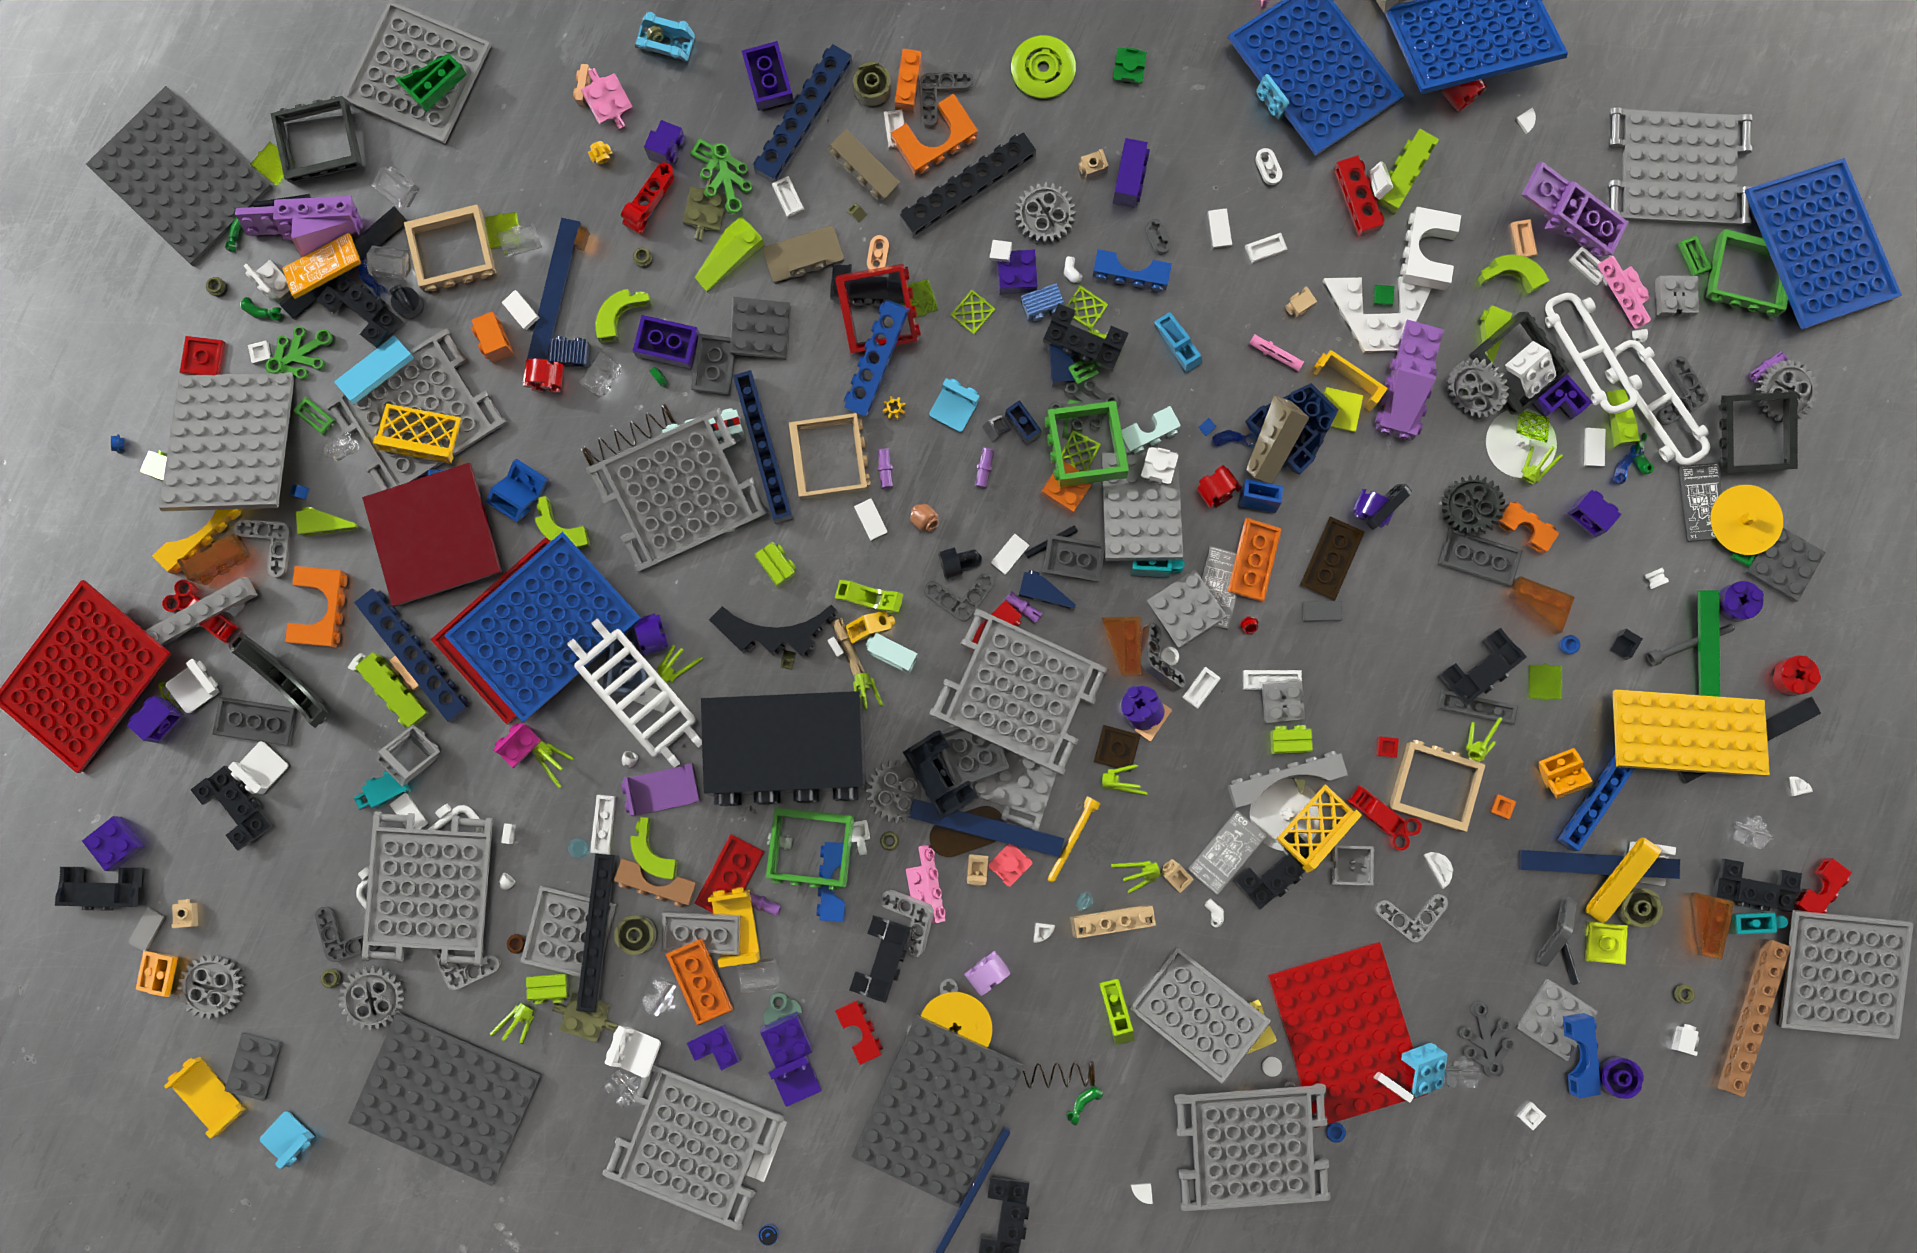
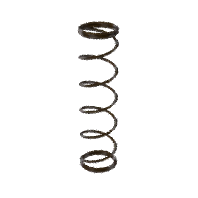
[581,404,676,466]
[1023,1061,1095,1089]

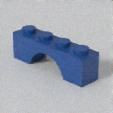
[1092,249,1172,291]
[817,842,845,922]
[1563,1013,1602,1098]

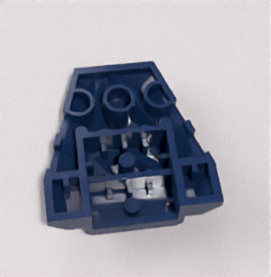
[1245,383,1339,475]

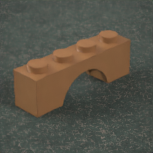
[614,859,698,907]

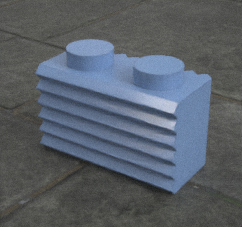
[1021,283,1064,321]

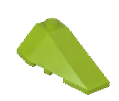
[695,217,765,292]

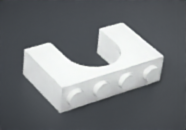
[1400,207,1461,291]

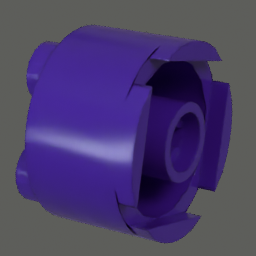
[1353,489,1394,528]
[1719,581,1764,622]
[634,613,668,656]
[1121,686,1165,730]
[1599,1057,1644,1099]

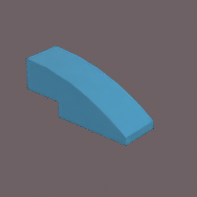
[1154,312,1202,373]

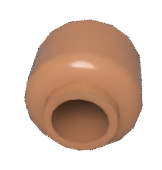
[910,503,938,532]

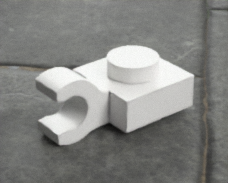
[851,820,871,856]

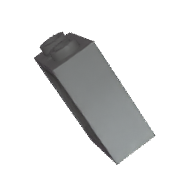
[375,725,440,787]

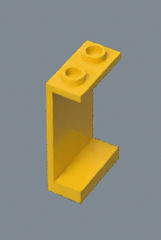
[1314,350,1388,412]
[708,887,761,968]
[164,1057,246,1139]

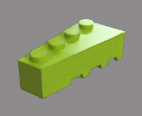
[1378,128,1439,214]
[355,652,431,728]

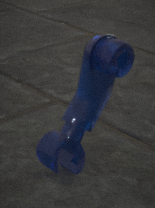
[358,259,387,297]
[1212,430,1254,446]
[1613,445,1644,484]

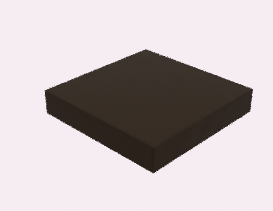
[1094,725,1141,772]

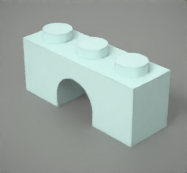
[1121,406,1181,455]

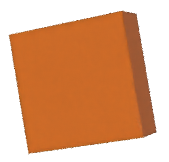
[1490,794,1516,820]

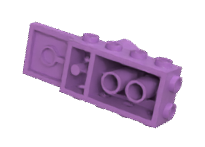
[1521,162,1629,257]
[235,196,363,258]
[1375,319,1444,440]

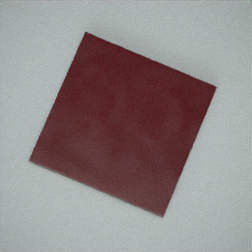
[362,463,502,607]

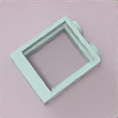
[866,633,918,674]

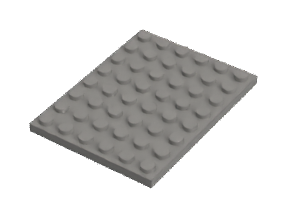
[159,372,295,511]

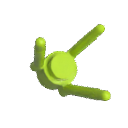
[1521,446,1563,485]
[656,644,703,683]
[853,673,883,709]
[1466,717,1502,762]
[532,741,574,789]
[1102,764,1148,795]
[1111,860,1160,893]
[490,1003,534,1044]

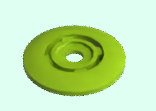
[1011,35,1076,99]

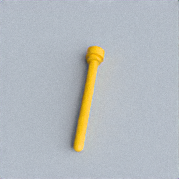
[1048,796,1101,882]

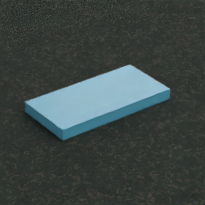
[334,336,414,405]

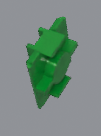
[1113,47,1147,84]

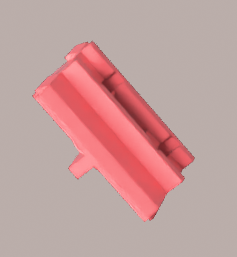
[988,844,1033,887]

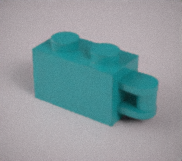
[1131,560,1185,577]
[354,771,411,810]
[1728,912,1788,934]

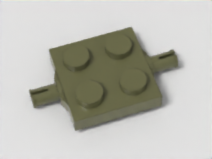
[682,178,727,241]
[552,993,618,1043]

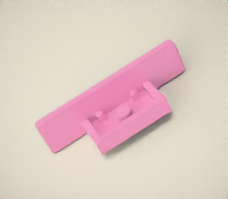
[1597,256,1651,329]
[906,845,945,924]

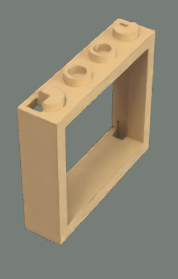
[404,204,496,292]
[789,413,871,500]
[1389,740,1485,832]
[1070,905,1156,938]

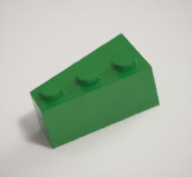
[395,54,467,112]

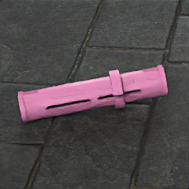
[1249,334,1304,372]

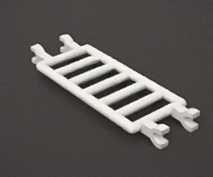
[567,618,702,768]

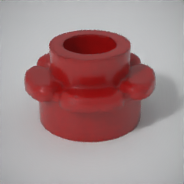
[1240,616,1259,634]

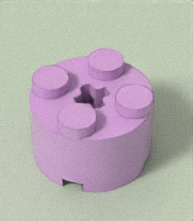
[964,951,1011,996]

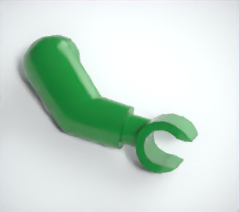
[225,217,242,253]
[240,297,282,321]
[1633,432,1654,474]
[1067,1087,1103,1126]

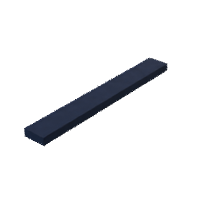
[527,217,581,361]
[909,799,1064,857]
[1520,850,1680,879]
[933,1126,1011,1253]

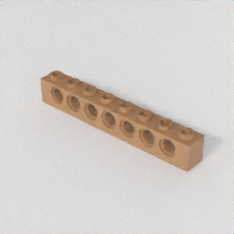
[1717,939,1791,1097]

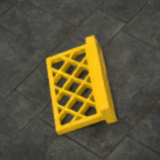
[373,404,462,464]
[1276,784,1362,873]

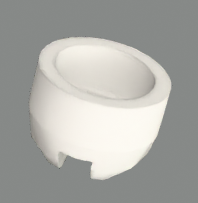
[1632,329,1648,342]
[622,751,638,768]
[498,873,515,890]

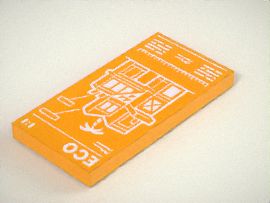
[282,233,361,299]

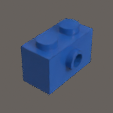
[1239,479,1283,513]

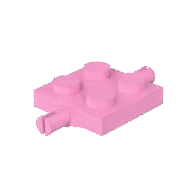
[581,68,633,129]

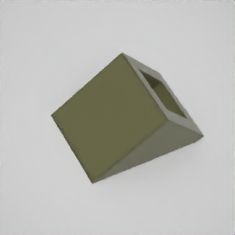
[847,203,867,223]
[781,650,796,670]
[1293,777,1306,794]

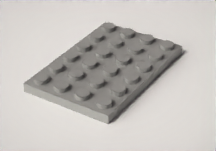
[1102,452,1183,561]
[1129,947,1272,1084]

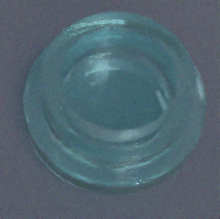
[568,838,588,858]
[1075,892,1092,911]

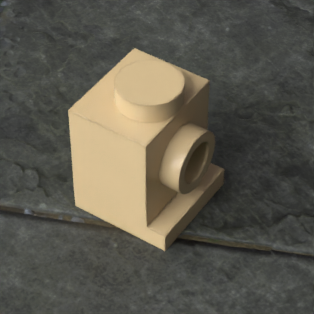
[1078,149,1109,179]
[1285,286,1317,318]
[172,899,198,928]

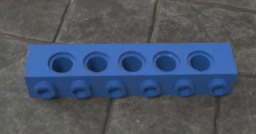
[844,300,910,416]
[1557,754,1635,851]

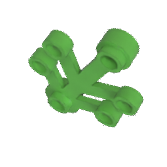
[700,143,752,214]
[265,326,333,380]

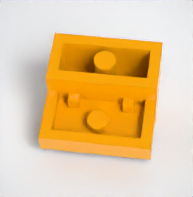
[1539,748,1593,799]
[135,951,178,997]

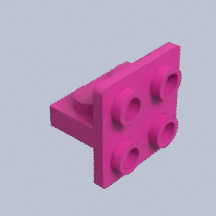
[493,722,542,768]

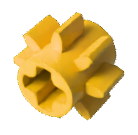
[588,141,613,165]
[883,396,906,420]

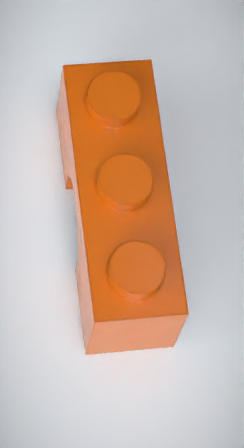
[895,49,922,113]
[1497,502,1559,555]

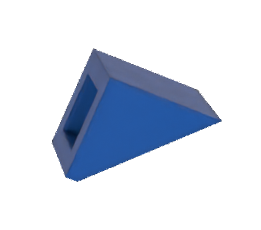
[1198,418,1216,436]
[289,484,309,500]

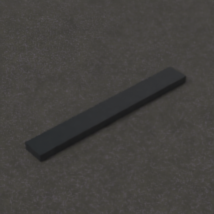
[279,206,407,319]
[1678,696,1822,784]
[576,853,616,1013]

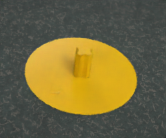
[1711,485,1783,555]
[921,992,992,1047]

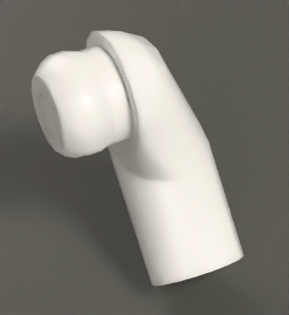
[1064,257,1083,283]
[1204,898,1224,928]

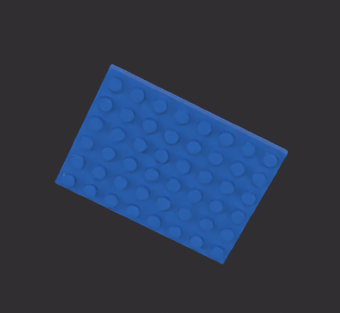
[1227,0,1404,156]
[1385,0,1568,94]
[1744,158,1902,330]
[444,531,641,722]

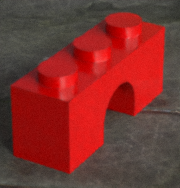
[1794,858,1852,913]
[835,1000,883,1065]

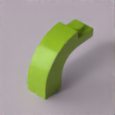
[1478,254,1550,294]
[596,289,651,343]
[535,496,591,550]
[835,580,903,613]
[630,817,678,879]

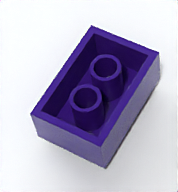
[742,41,794,111]
[1112,138,1150,208]
[633,315,700,369]

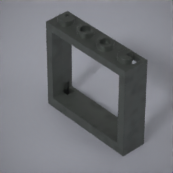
[270,96,363,183]
[1469,311,1570,415]
[1719,392,1798,473]

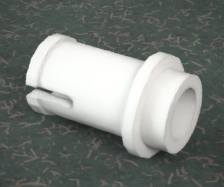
[767,833,793,850]

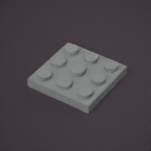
[1147,569,1227,648]
[1516,979,1598,1061]

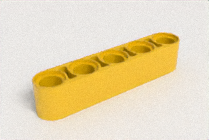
[1585,837,1661,923]

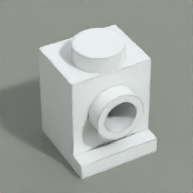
[1671,1024,1699,1056]

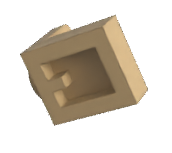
[1160,859,1194,893]

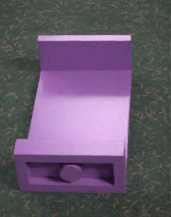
[621,763,701,816]

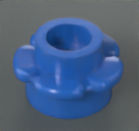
[111,434,124,453]

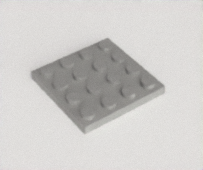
[520,886,616,977]

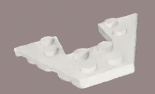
[1323,277,1432,353]

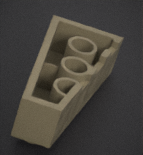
[826,129,900,201]
[1246,395,1309,484]

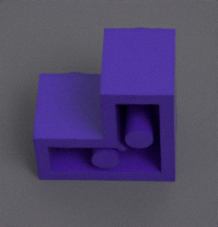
[644,120,685,165]
[1533,374,1592,419]
[687,1025,741,1070]

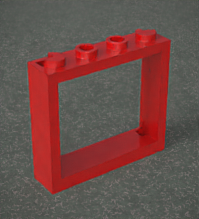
[835,264,921,353]

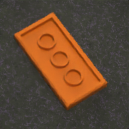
[1227,518,1282,602]
[665,938,733,1026]

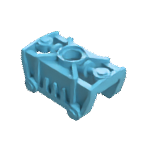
[634,12,695,62]

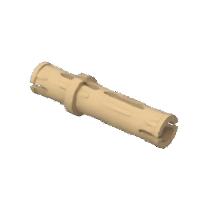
[831,618,864,676]

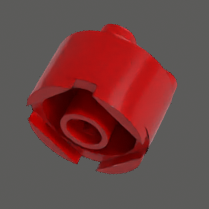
[1441,79,1487,111]
[523,359,564,393]
[1197,465,1242,509]
[1773,656,1821,696]

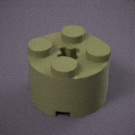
[853,62,891,106]
[1616,888,1663,928]
[614,915,657,955]

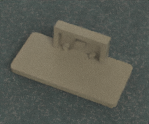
[763,226,844,282]

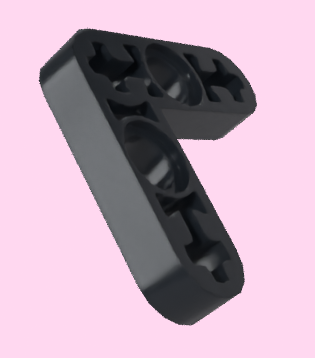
[1366,484,1413,530]

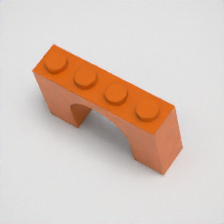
[891,94,978,175]
[285,566,347,648]

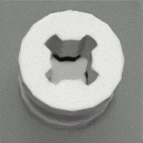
[1645,568,1669,589]

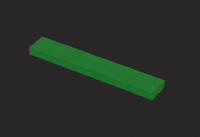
[1698,590,1720,697]

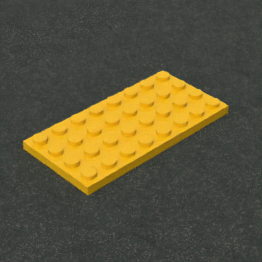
[1613,690,1770,777]

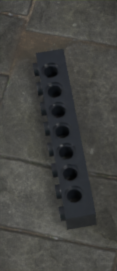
[900,132,1036,238]

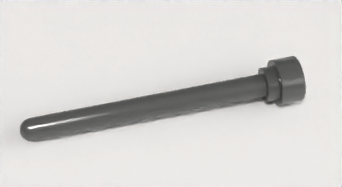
[1647,624,1735,667]

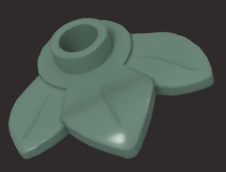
[764,993,802,1025]

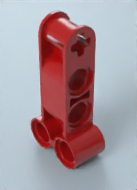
[621,163,674,234]
[162,579,238,643]
[1346,785,1422,851]

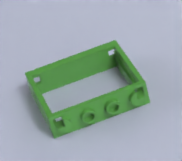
[1705,229,1788,317]
[1044,401,1129,487]
[766,807,854,890]

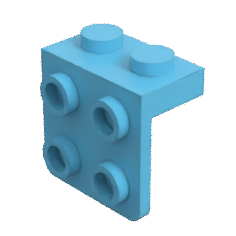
[1256,74,1289,120]
[929,378,980,432]
[1401,1043,1448,1097]
[260,1111,315,1169]

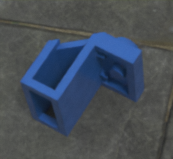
[486,459,548,522]

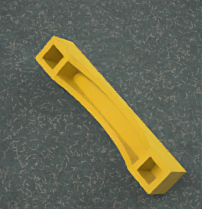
[152,509,243,574]

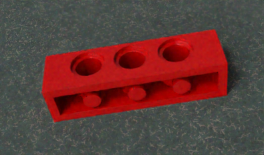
[1334,155,1385,237]

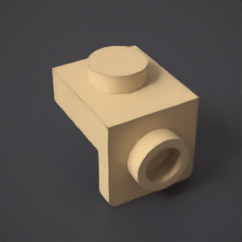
[967,854,988,887]

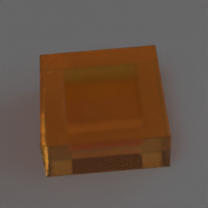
[574,226,590,251]

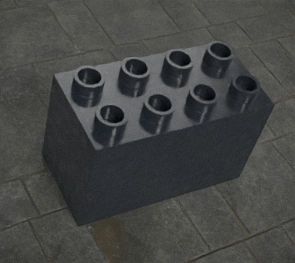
[701,691,867,806]

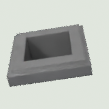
[982,414,1011,441]

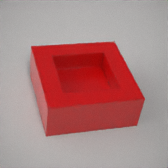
[1377,736,1399,758]

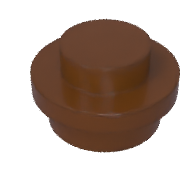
[507,934,526,954]

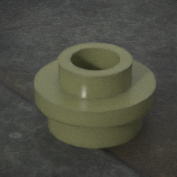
[646,25,665,42]
[633,247,652,266]
[206,277,225,296]
[880,831,899,851]
[321,969,341,989]
[1674,984,1695,1004]

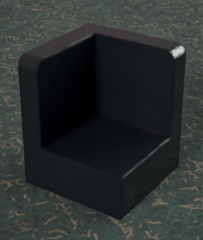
[1610,628,1643,660]

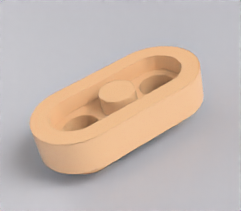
[867,235,889,270]

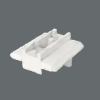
[1141,447,1178,484]

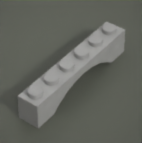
[145,578,257,647]
[1228,751,1348,808]

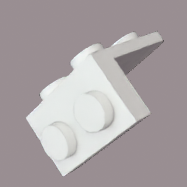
[1505,341,1556,398]
[166,659,220,714]
[228,741,288,794]
[605,1026,661,1078]

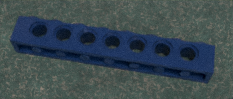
[753,44,852,183]
[733,370,793,524]
[354,588,470,723]

